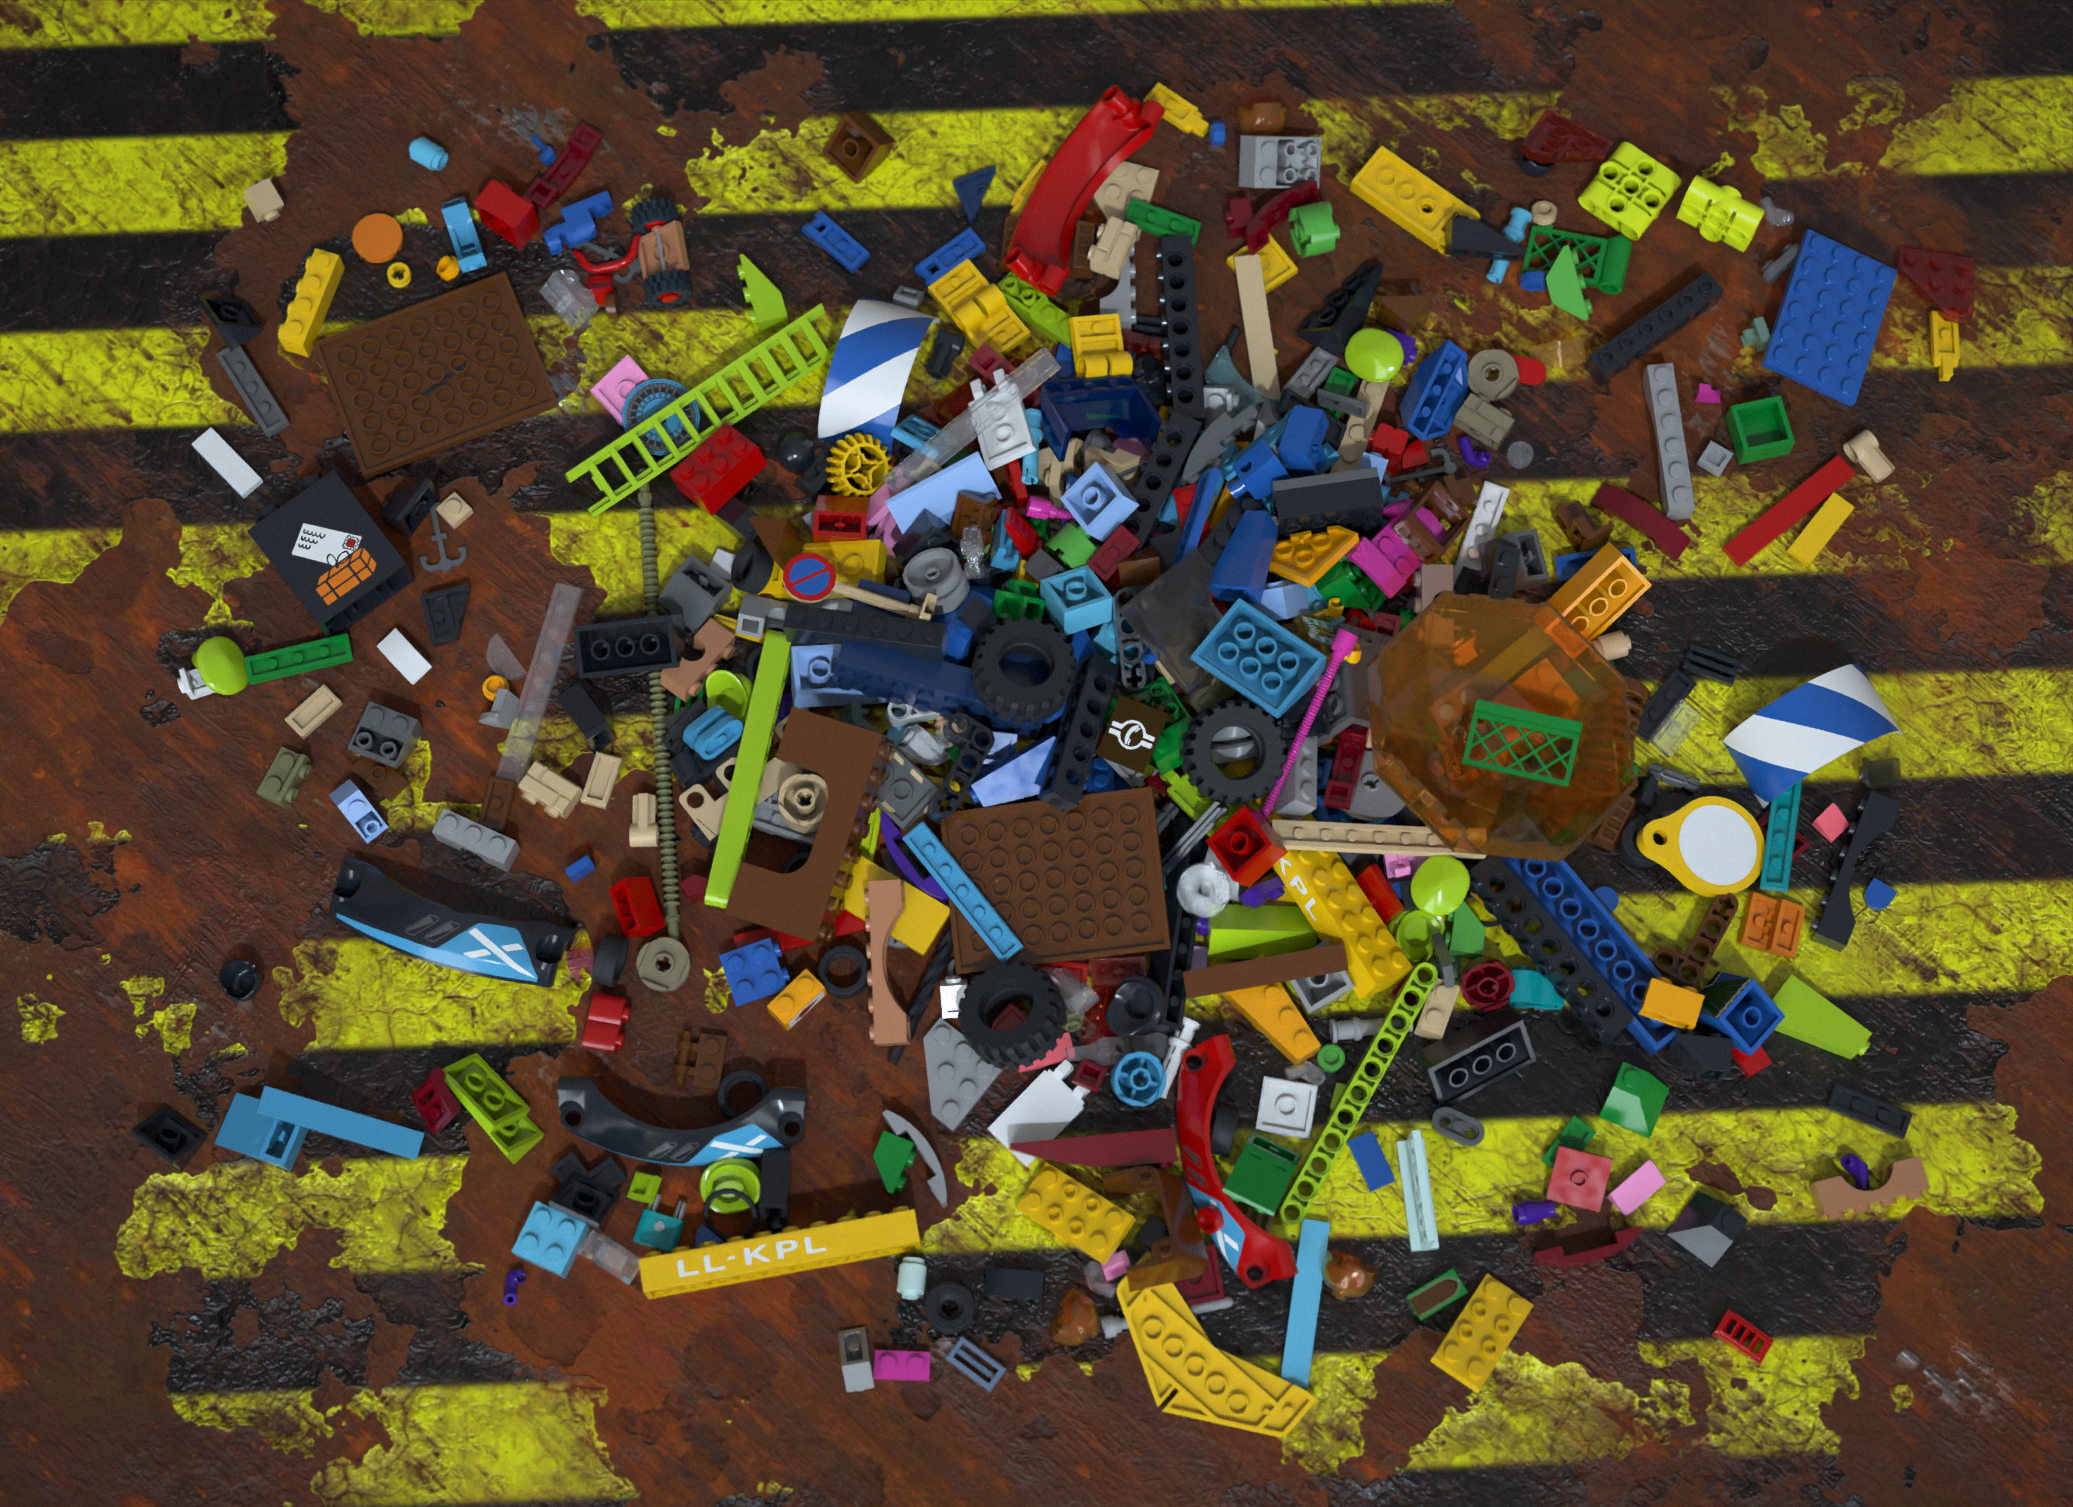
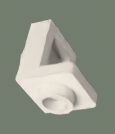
[177,668,214,700]

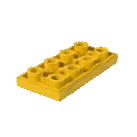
[843,856,950,956]

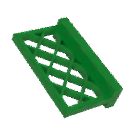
[1462,699,1583,788]

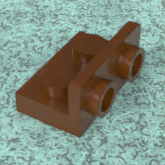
[952,491,998,552]

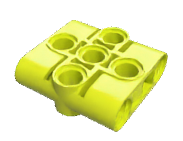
[1578,142,1681,241]
[1676,175,1765,253]

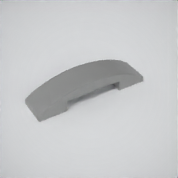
[882,1110,947,1208]

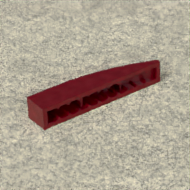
[1008,1128,1178,1169]

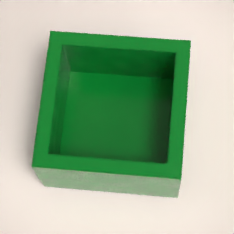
[1725,395,1795,464]

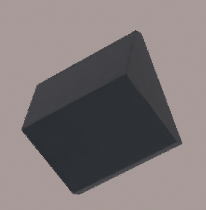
[196,295,264,351]
[130,1105,208,1171]
[548,1170,622,1232]

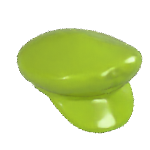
[1345,328,1404,383]
[192,636,248,695]
[706,670,754,725]
[1410,855,1470,916]
[1387,909,1446,963]
[700,1158,761,1214]

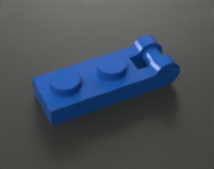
[801,211,870,274]
[914,227,986,287]

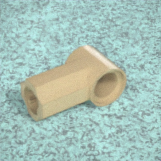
[1843,430,1895,483]
[629,793,659,847]

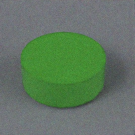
[1317,1044,1345,1072]

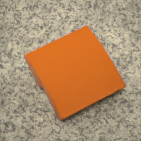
[1737,892,1806,958]

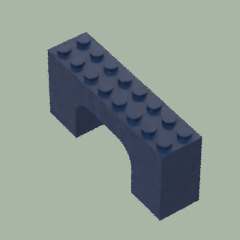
[831,578,1058,740]

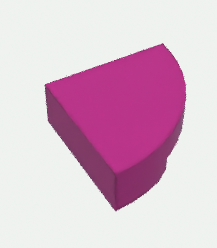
[1695,383,1721,403]

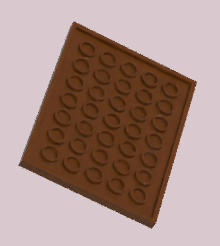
[313,272,559,480]
[940,786,1172,974]

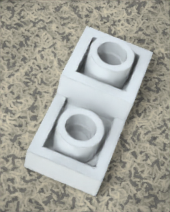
[377,628,432,685]

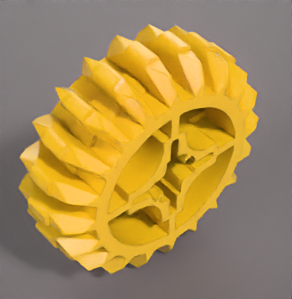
[824,433,894,498]

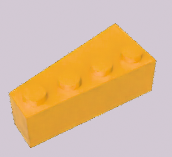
[1219,955,1321,1066]

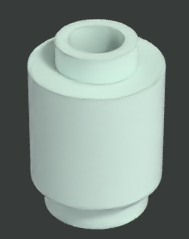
[897,1257,927,1300]

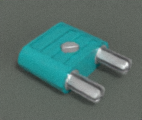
[633,1194,687,1253]

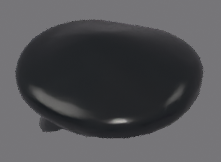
[1105,974,1165,1036]

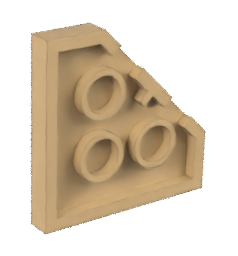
[1092,161,1159,241]

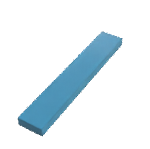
[902,821,1025,962]
[256,1086,424,1160]

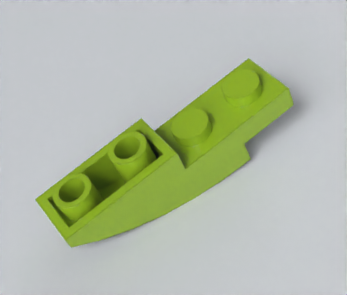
[996,271,1072,349]

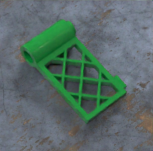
[1522,224,1633,294]

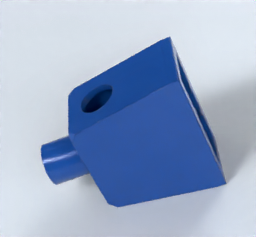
[1226,438,1292,501]

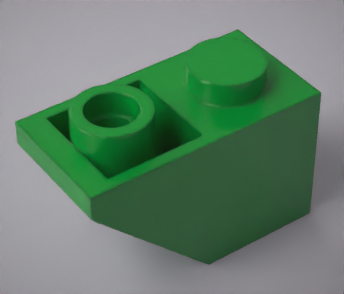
[873,1131,917,1198]

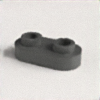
[1762,243,1800,284]
[1431,1107,1485,1147]

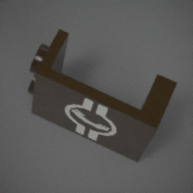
[1096,694,1176,778]

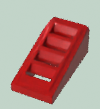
[1004,507,1045,562]
[1711,1309,1774,1365]

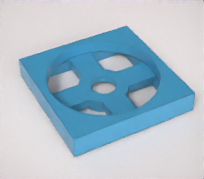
[890,414,956,460]

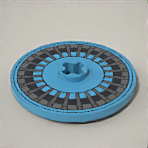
[622,379,700,456]

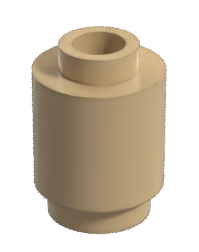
[1590,630,1631,662]

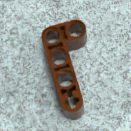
[1650,892,1739,988]

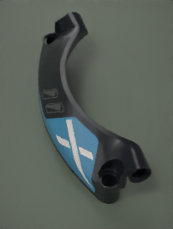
[328,856,576,988]
[558,1075,808,1167]

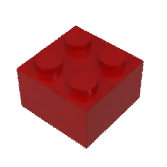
[474,179,540,250]
[1206,805,1288,887]

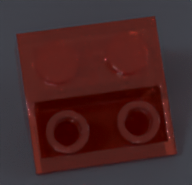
[1090,952,1146,992]

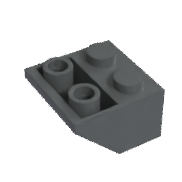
[1477,529,1550,591]
[656,554,732,634]
[347,701,423,769]

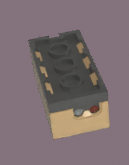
[856,718,939,832]

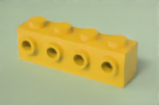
[278,248,345,357]

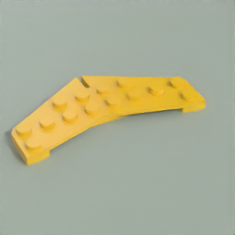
[1117,1251,1317,1437]

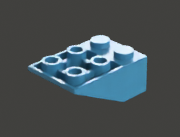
[215,1092,309,1172]

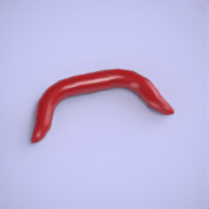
[572,233,641,274]

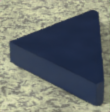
[952,165,997,224]

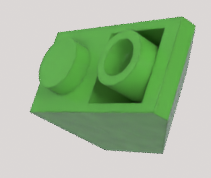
[1444,900,1486,960]

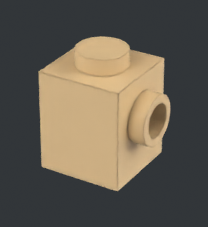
[243,178,284,223]

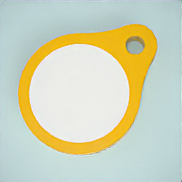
[1636,796,1765,898]

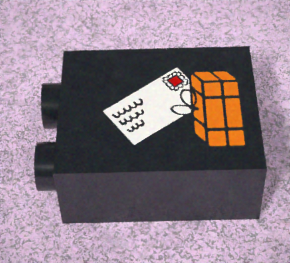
[247,470,415,638]

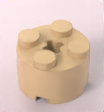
[778,774,828,834]

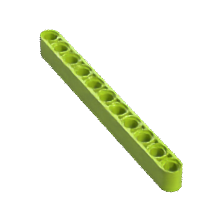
[705,629,794,909]
[1276,962,1438,1226]

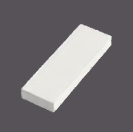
[192,428,263,499]

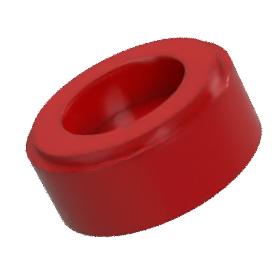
[1197,1205,1224,1234]

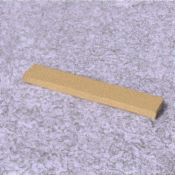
[1234,254,1281,405]

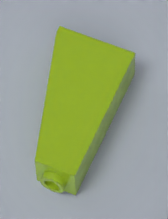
[1771,974,1872,1059]

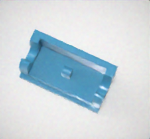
[990,509,1019,573]

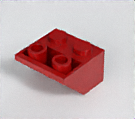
[812,495,871,543]

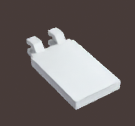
[968,368,1037,471]
[988,1059,1090,1168]

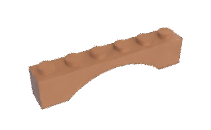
[864,879,911,1046]

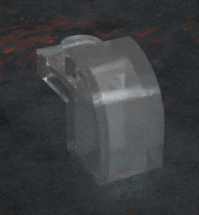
[896,722,961,765]
[577,1230,640,1285]

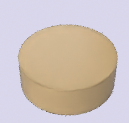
[1531,201,1557,225]

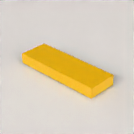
[1787,492,1855,567]

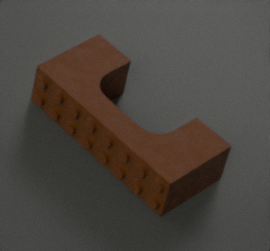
[724,707,895,947]

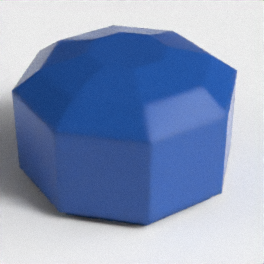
[1209,120,1225,146]

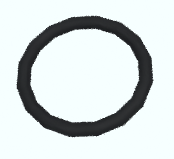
[703,1188,758,1241]

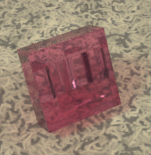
[567,947,596,980]

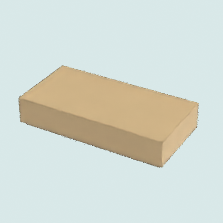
[284,684,343,740]
[580,751,623,810]

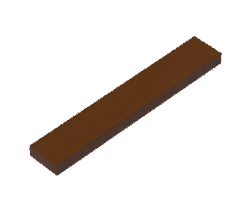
[1183,943,1349,999]

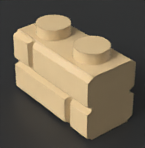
[1087,216,1138,279]
[518,760,583,819]
[1414,978,1461,1042]

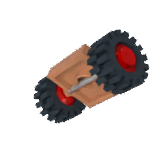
[631,198,692,308]

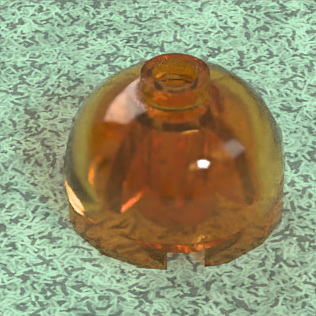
[1236,102,1287,136]
[1321,1250,1379,1301]
[1048,1288,1100,1346]

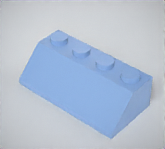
[885,451,1002,534]
[791,644,890,708]

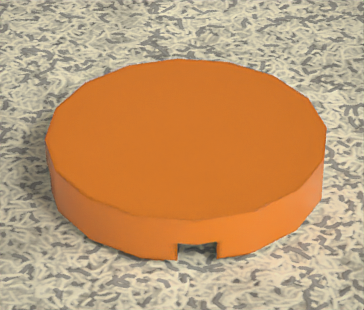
[352,213,404,263]

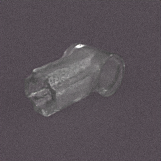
[1050,967,1099,1018]

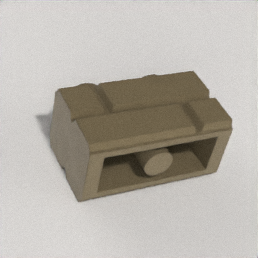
[1453,393,1515,451]

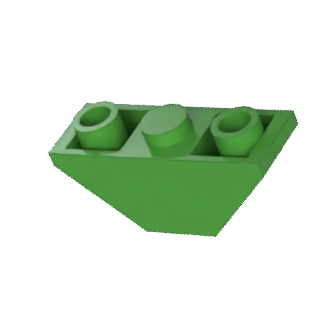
[1545,245,1593,321]

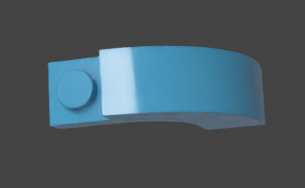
[440,196,487,273]

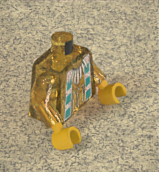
[1282,598,1361,670]

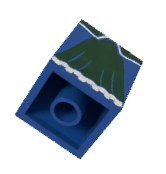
[1696,971,1785,1056]

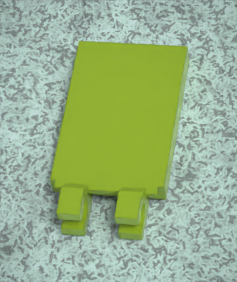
[1160,762,1261,837]

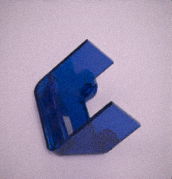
[1039,374,1162,462]

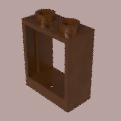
[1391,480,1473,566]

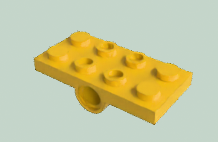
[928,258,1031,356]
[1068,313,1133,422]
[1015,1162,1136,1265]
[1430,1274,1534,1393]

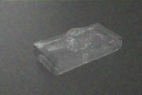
[1648,700,1702,757]

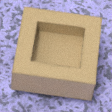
[435,492,474,529]

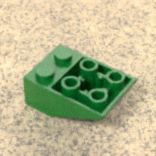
[1127,676,1192,776]
[1222,1132,1302,1216]

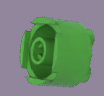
[1289,201,1340,258]
[1045,521,1101,571]

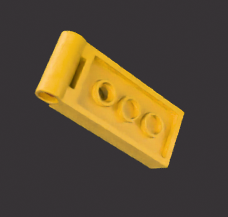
[1350,145,1481,257]
[757,539,887,601]

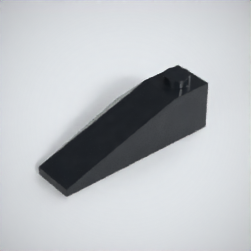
[1295,262,1384,354]

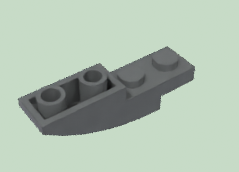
[1179,404,1258,488]

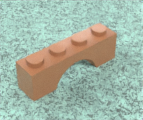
[1809,1156,1930,1221]

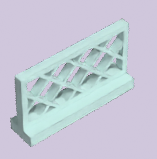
[1396,1130,1439,1252]

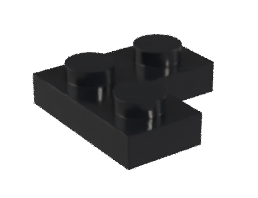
[550,1152,628,1190]

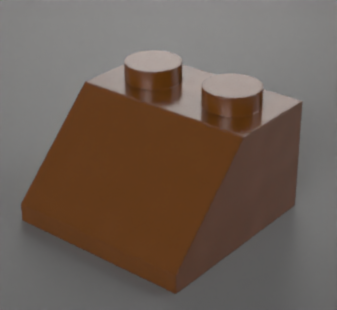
[822,109,896,185]

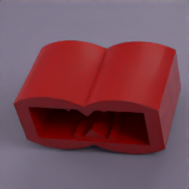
[582,993,631,1055]

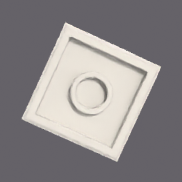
[1255,1076,1318,1140]

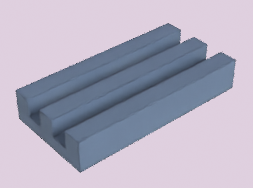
[945,1336,1007,1392]

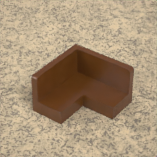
[1552,501,1614,553]

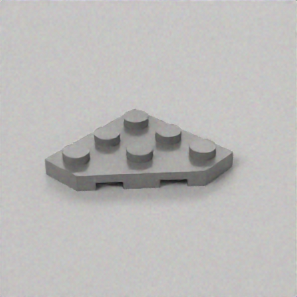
[923,1018,1004,1132]

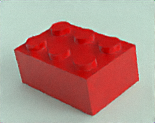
[669,422,768,516]

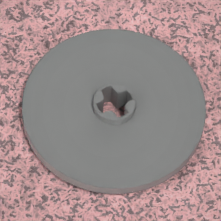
[1341,751,1412,821]

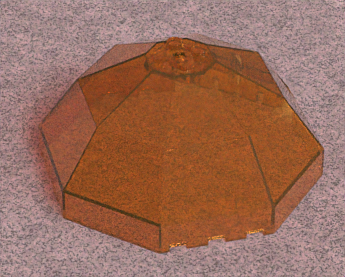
[1366,590,1638,862]

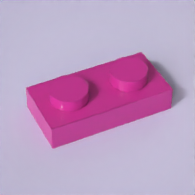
[873,1350,931,1381]

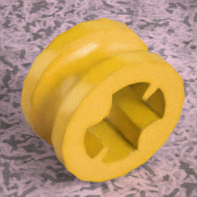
[387,263,411,288]

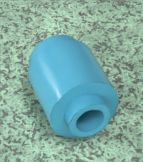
[409,137,449,171]

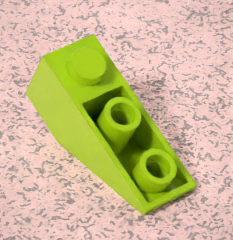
[737,254,789,333]

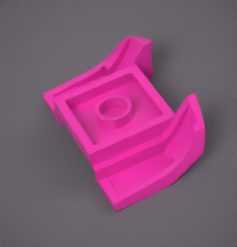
[1344,499,1447,599]

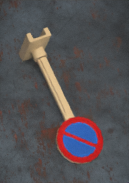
[783,552,938,622]

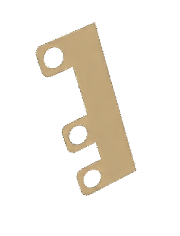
[679,716,805,841]

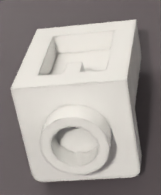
[940,975,968,1018]

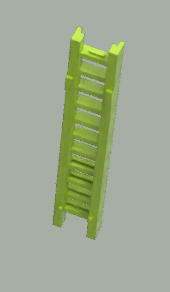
[564,303,838,517]

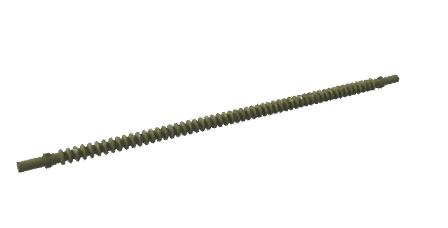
[638,469,680,942]

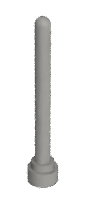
[1101,1296,1233,1339]

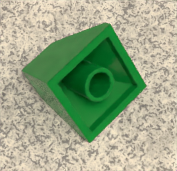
[1598,1062,1669,1139]

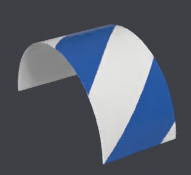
[818,296,941,460]
[1722,663,1902,809]

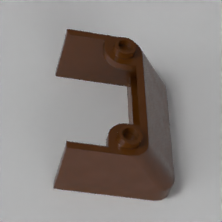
[1102,1165,1208,1292]

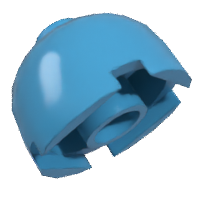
[1110,1051,1167,1106]

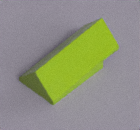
[1207,904,1317,960]
[442,1053,544,1165]

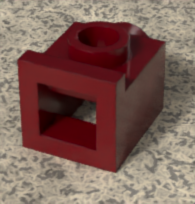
[1224,197,1253,239]

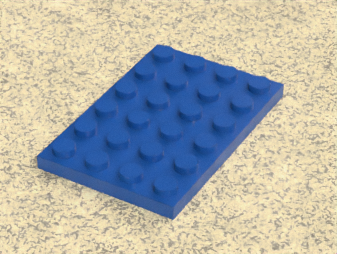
[1761,229,1897,407]

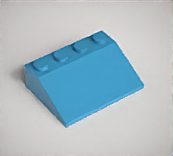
[1190,598,1326,719]

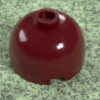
[1460,955,1515,1011]

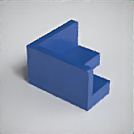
[1278,405,1329,478]

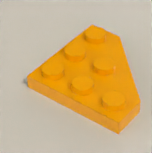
[1268,525,1359,588]

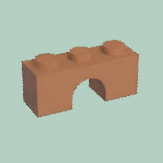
[660,618,736,702]

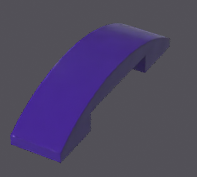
[880,812,949,905]

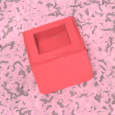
[1811,803,1850,843]

